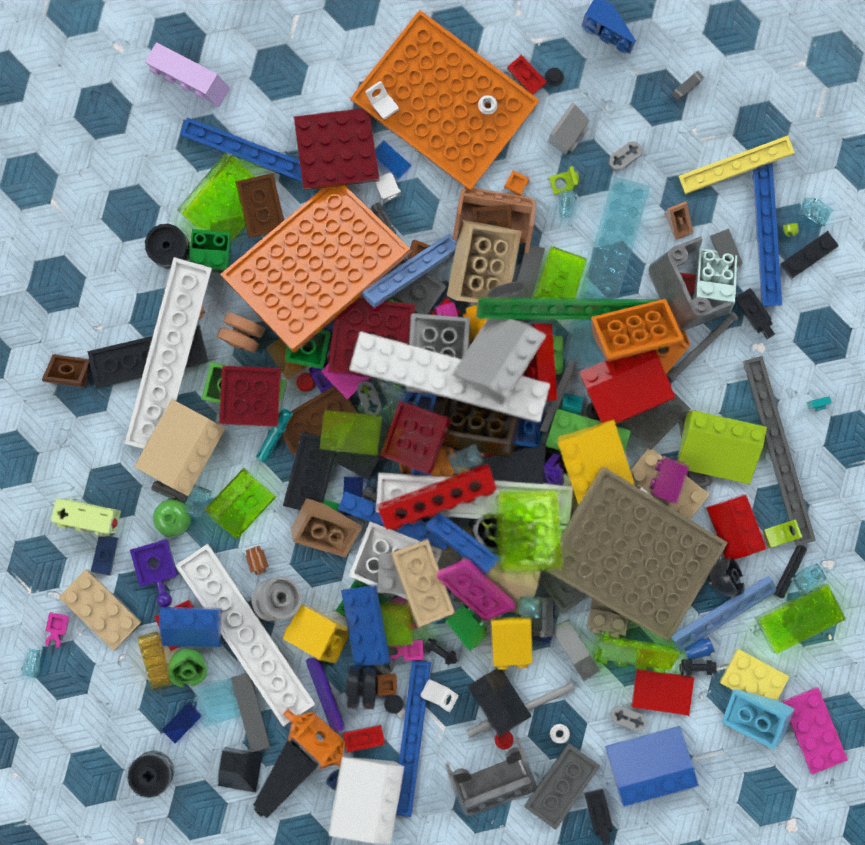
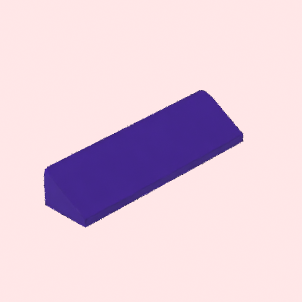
[305,657,345,732]

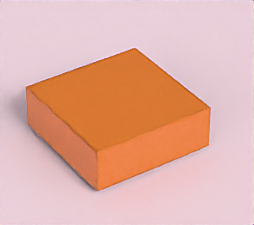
[504,170,530,196]

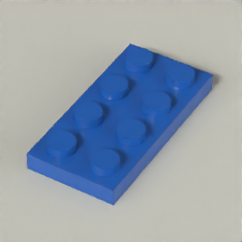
[341,585,390,666]

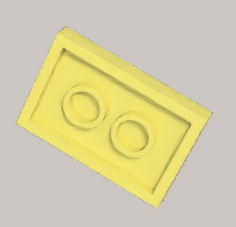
[719,648,789,700]

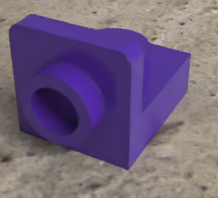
[308,361,334,393]
[544,454,564,486]

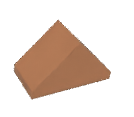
[664,201,693,240]

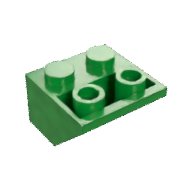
[189,229,231,273]

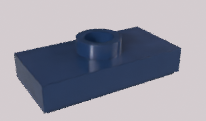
[91,536,119,576]

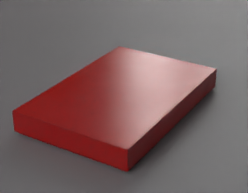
[631,668,694,716]

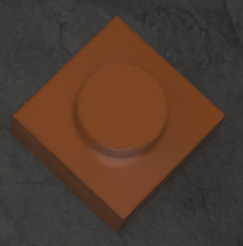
[407,240,431,259]
[376,673,397,696]

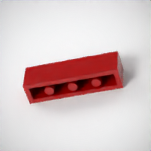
[525,323,557,402]

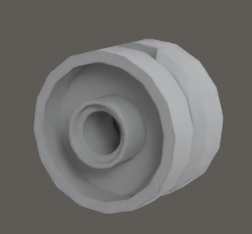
[252,576,302,622]

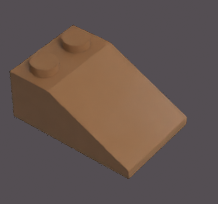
[291,499,362,557]

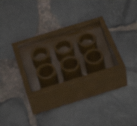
[440,397,520,457]

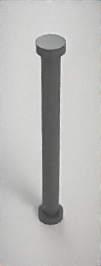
[666,311,739,382]

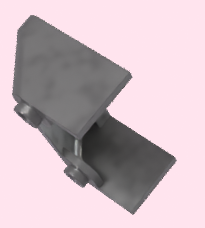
[648,236,732,332]
[445,736,537,816]

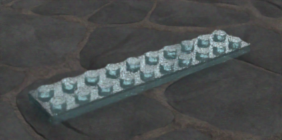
[561,176,650,367]

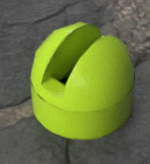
[783,223,799,237]

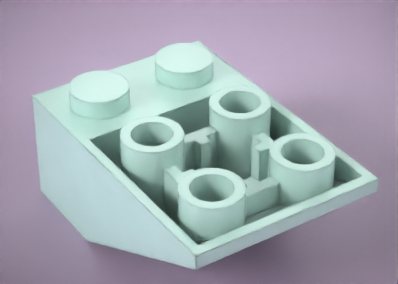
[693,248,737,313]

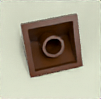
[42,354,90,389]

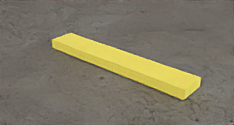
[679,136,795,195]

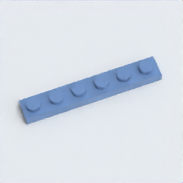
[362,234,457,308]
[671,576,777,652]

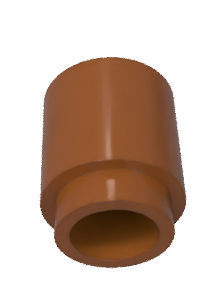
[245,546,269,576]

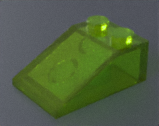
[533,246,587,299]
[320,410,382,456]
[380,602,415,646]

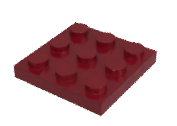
[219,366,281,427]
[380,400,451,475]

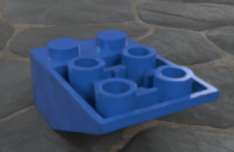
[581,0,636,54]

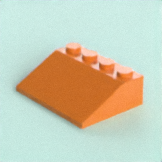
[591,299,684,361]

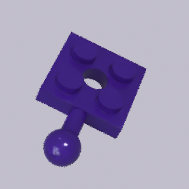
[130,539,178,607]

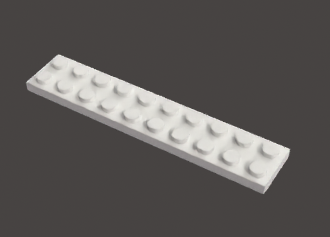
[125,257,212,449]
[350,332,550,423]
[376,473,573,524]
[175,544,316,726]

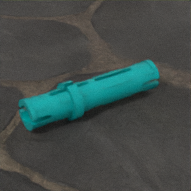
[256,408,293,462]

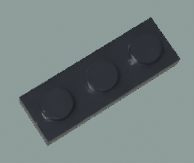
[780,231,839,279]

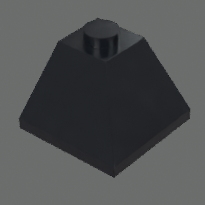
[218,747,263,792]

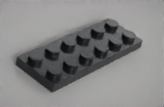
[87,325,209,389]

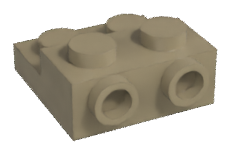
[586,598,629,638]

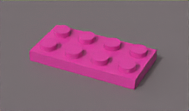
[436,559,516,621]
[781,687,848,775]

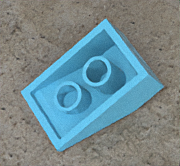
[722,689,794,750]

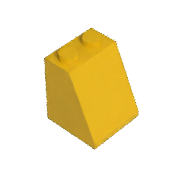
[283,604,349,663]
[490,616,532,670]

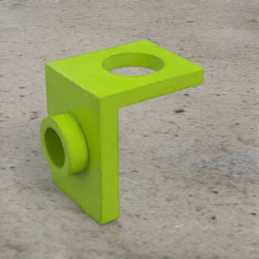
[549,166,579,195]
[763,519,802,548]

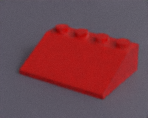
[579,349,676,424]

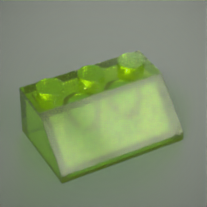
[204,467,276,539]

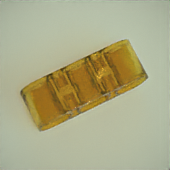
[138,631,172,691]

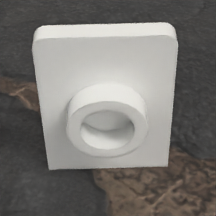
[365,81,399,119]
[375,173,401,203]
[420,679,458,712]

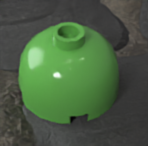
[153,499,192,537]
[168,649,207,687]

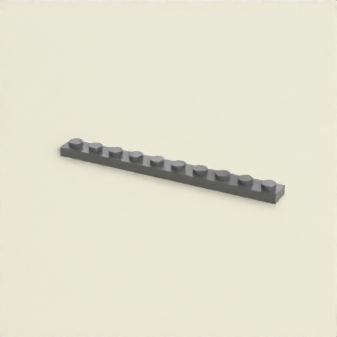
[743,356,816,546]

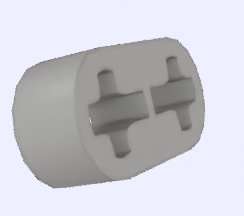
[608,141,642,171]
[610,706,647,731]

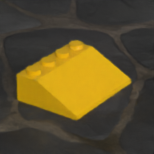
[558,420,635,505]

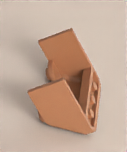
[452,187,536,253]

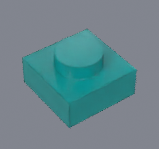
[561,393,583,415]
[807,396,831,412]

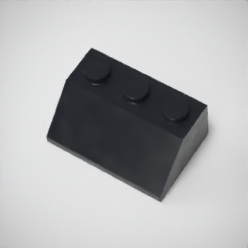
[468,669,532,737]

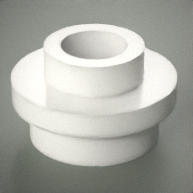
[478,95,497,115]
[550,724,570,744]

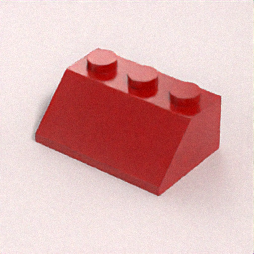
[706,494,767,560]

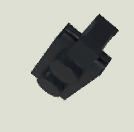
[735,288,775,340]
[584,788,613,845]

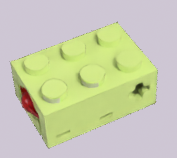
[51,499,121,537]

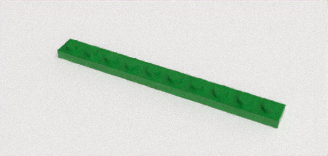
[476,298,659,320]

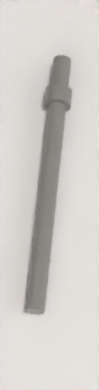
[467,682,575,738]

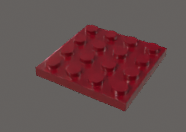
[293,108,379,191]
[328,298,415,379]

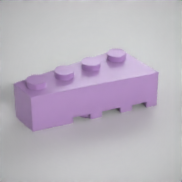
[145,42,230,108]

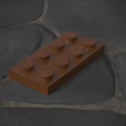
[282,386,358,454]

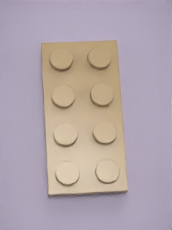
[630,447,710,519]
[390,539,455,627]
[59,569,142,651]

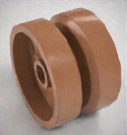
[216,312,266,354]

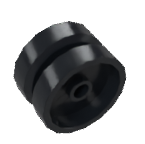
[145,223,190,269]
[346,665,377,710]
[127,750,175,798]

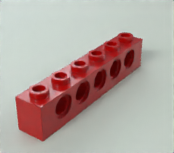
[378,464,497,530]

